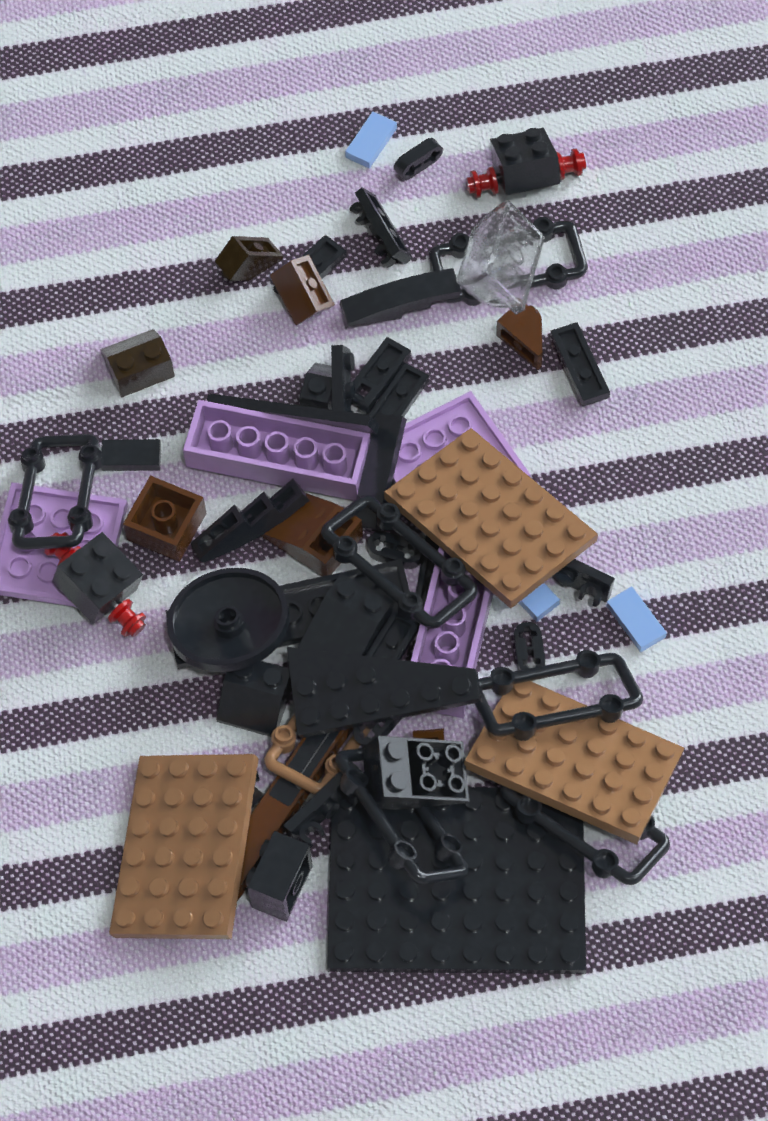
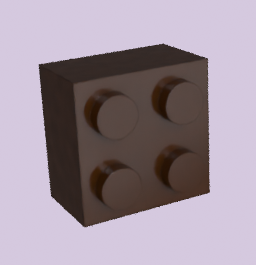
[123,475,207,562]

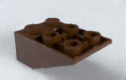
[261,493,363,576]

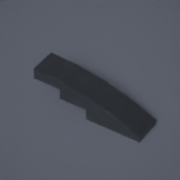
[339,268,461,327]
[190,478,310,563]

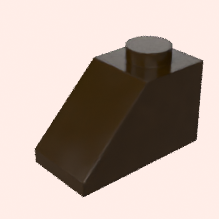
[215,236,284,281]

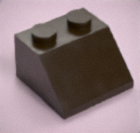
[100,329,175,398]

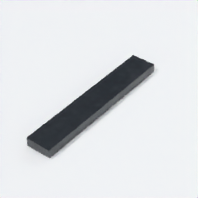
[207,394,379,434]

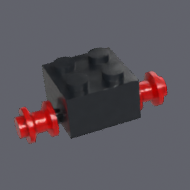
[466,127,586,198]
[44,532,146,637]

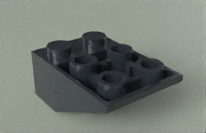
[362,736,470,810]

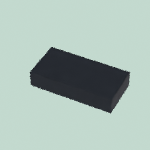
[101,439,161,471]

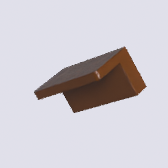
[270,254,335,325]

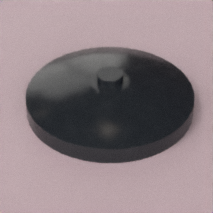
[167,568,290,672]

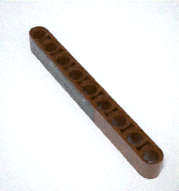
[238,728,353,900]

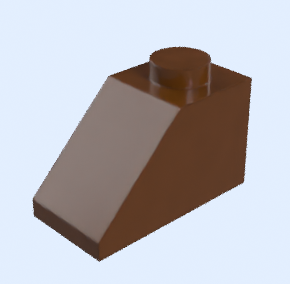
[496,300,543,370]

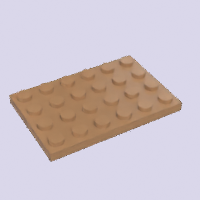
[384,428,598,608]
[464,681,684,844]
[109,754,259,939]

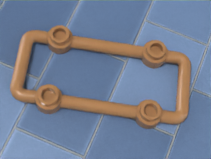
[264,713,371,795]

